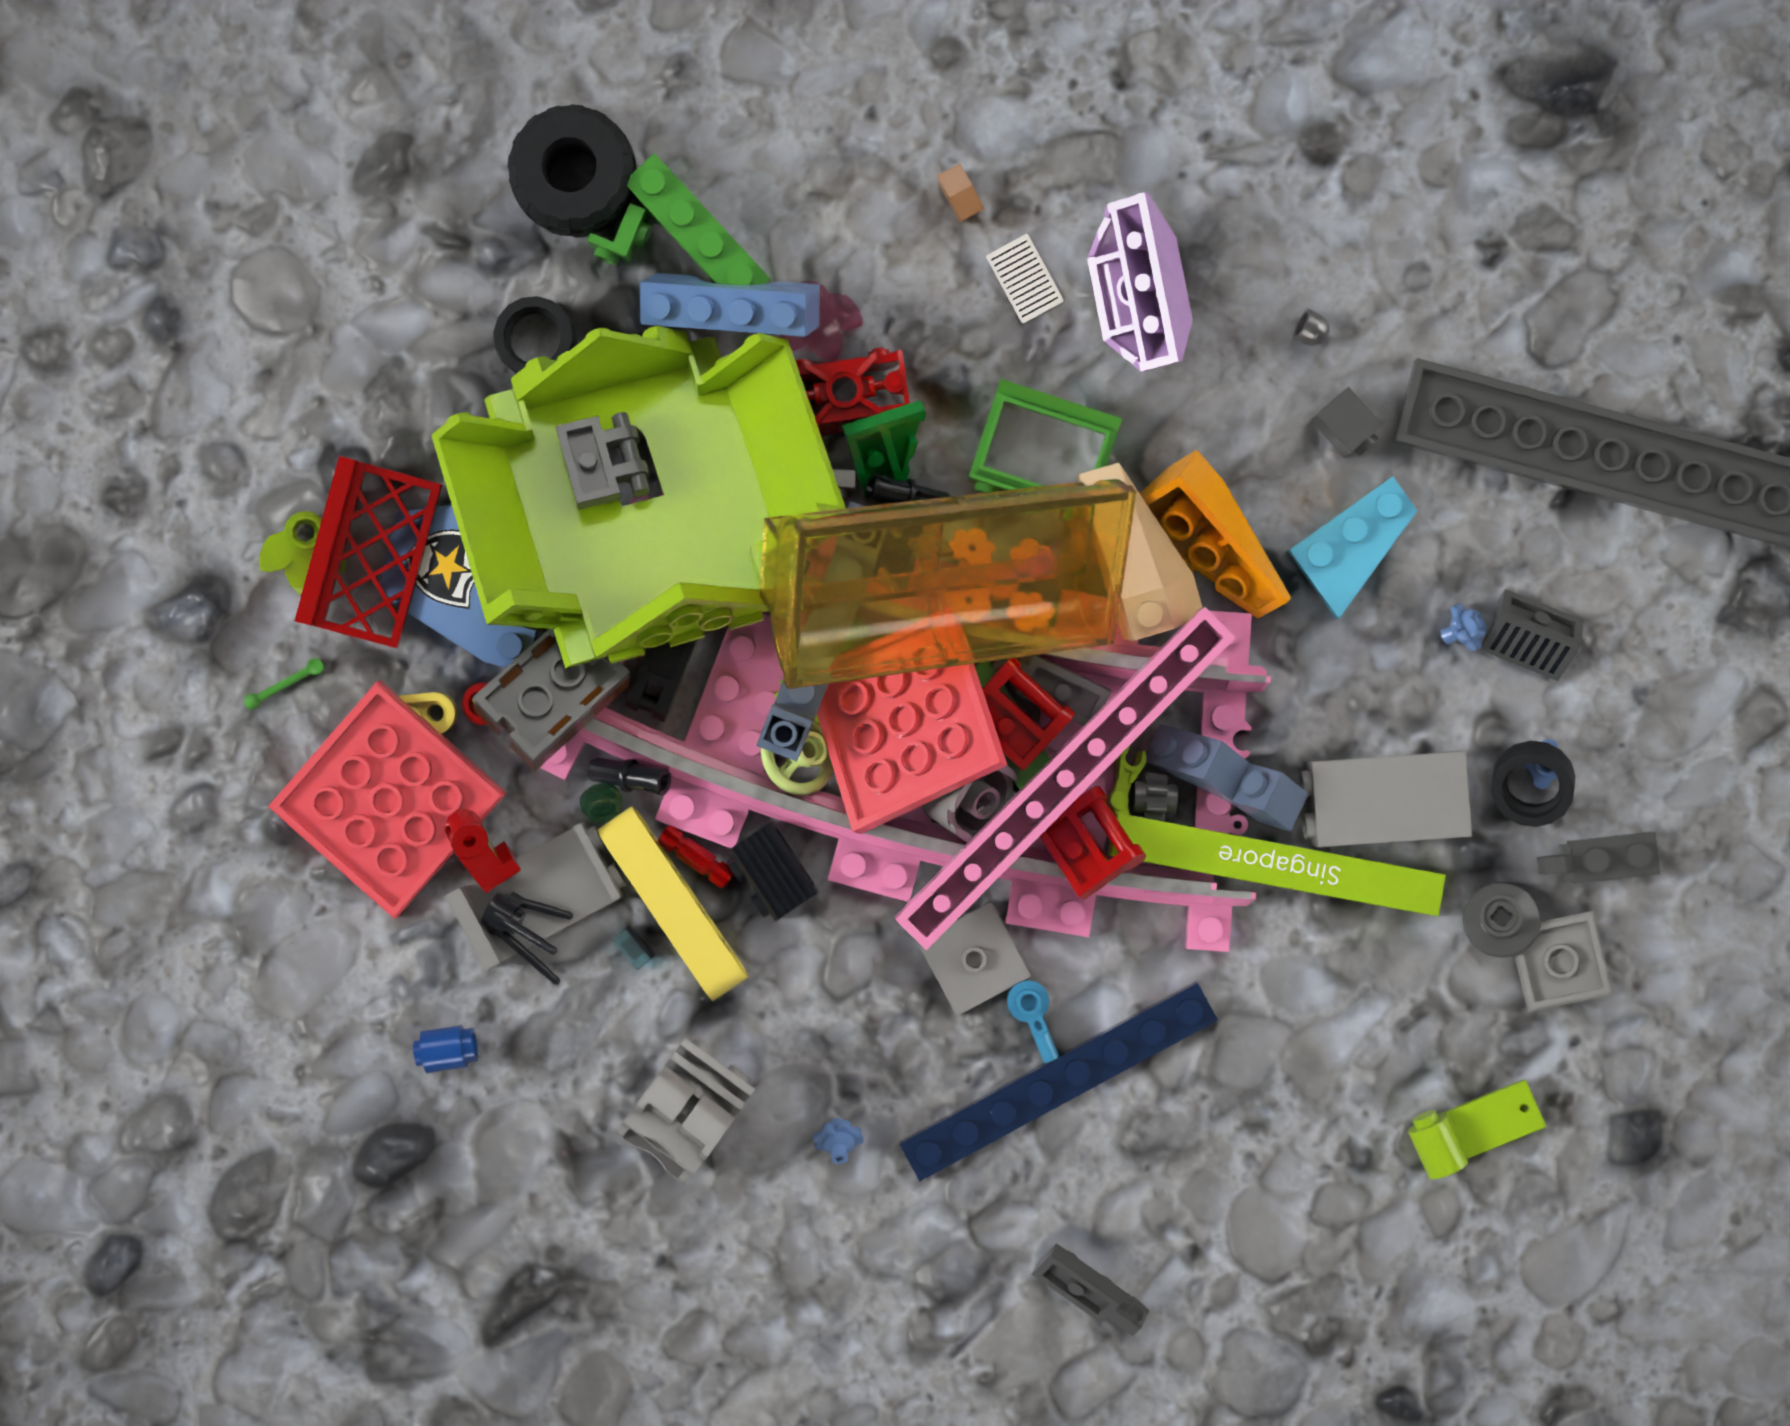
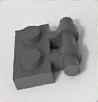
[556,412,650,510]

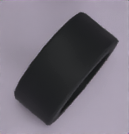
[493,296,577,374]
[1491,740,1576,827]

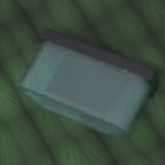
[612,925,656,970]

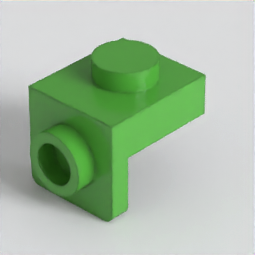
[587,203,652,266]

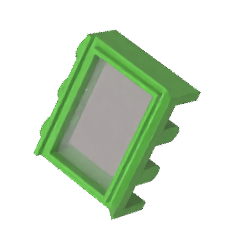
[968,379,1123,524]

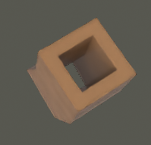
[937,163,985,223]

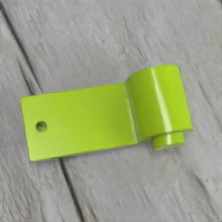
[1408,1079,1547,1179]

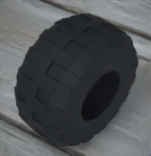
[507,104,637,238]

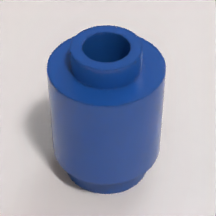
[413,1025,478,1074]

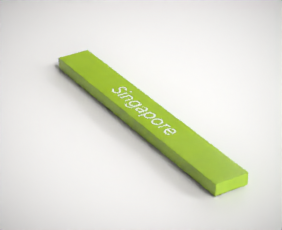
[1108,813,1446,917]

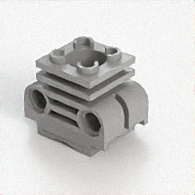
[615,1038,755,1185]

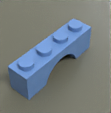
[640,273,820,337]

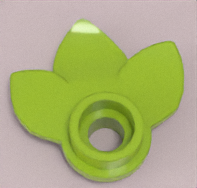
[259,511,346,596]

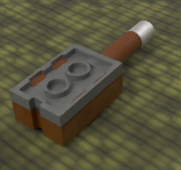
[472,629,630,772]

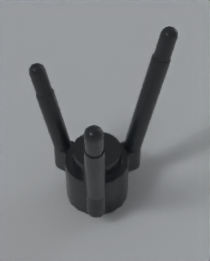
[481,891,573,985]

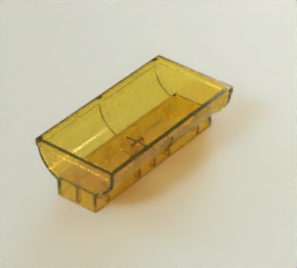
[760,479,1137,689]

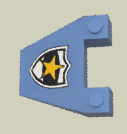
[378,505,544,667]

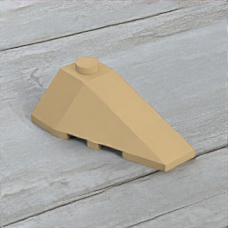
[1077,463,1202,641]

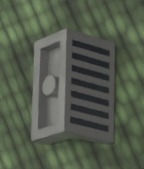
[1480,589,1584,681]

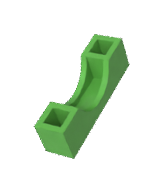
[627,153,772,285]

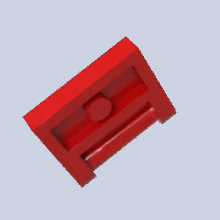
[982,655,1076,771]
[1039,786,1146,900]

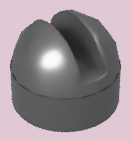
[1293,308,1330,346]

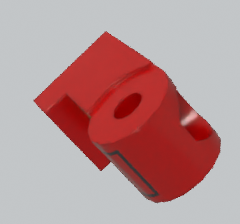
[444,809,521,894]

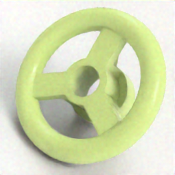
[761,720,834,796]

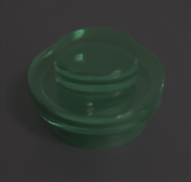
[579,783,622,823]

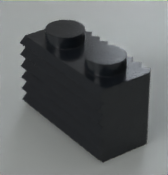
[727,821,819,921]

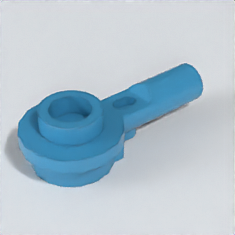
[1007,980,1059,1063]

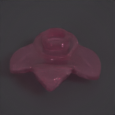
[779,280,863,362]

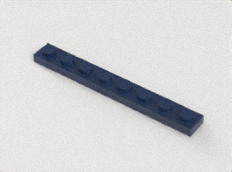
[899,981,1218,1182]

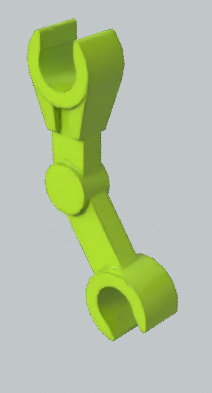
[1106,745,1147,815]

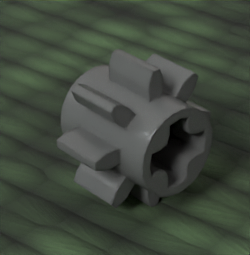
[1131,772,1178,822]

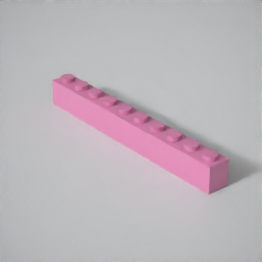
[895,607,1236,950]

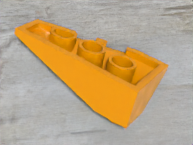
[1140,449,1291,619]

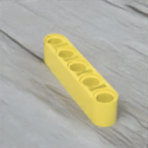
[597,806,749,1001]

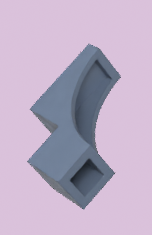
[1146,724,1309,832]

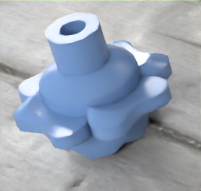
[1441,603,1487,652]
[812,1118,864,1164]

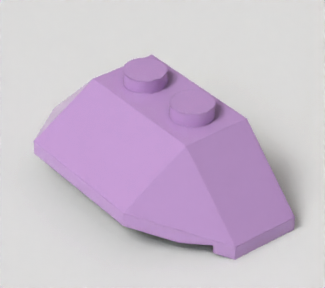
[1087,192,1193,372]

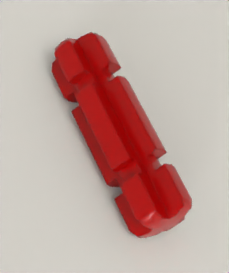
[658,825,734,888]

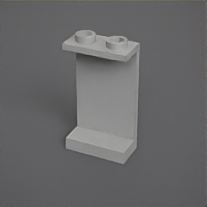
[1299,751,1472,847]
[445,821,627,971]

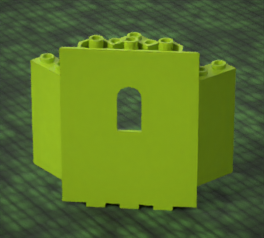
[431,326,851,669]

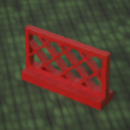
[294,455,443,649]

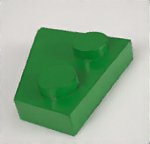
[842,400,926,498]

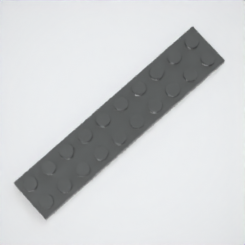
[1393,358,1790,549]

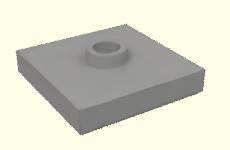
[917,901,1031,1016]
[1514,911,1614,1012]

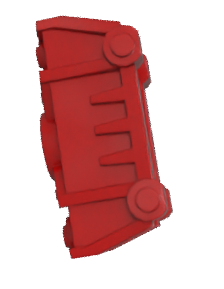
[795,347,910,439]

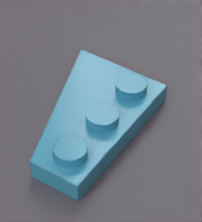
[1287,476,1418,620]

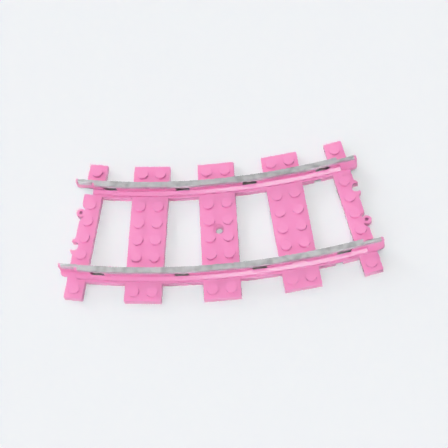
[540,491,1271,952]

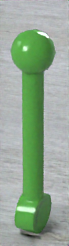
[244,658,325,710]

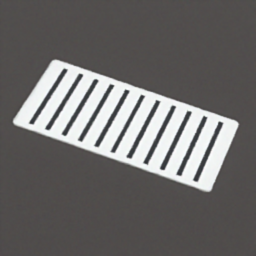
[986,234,1064,323]

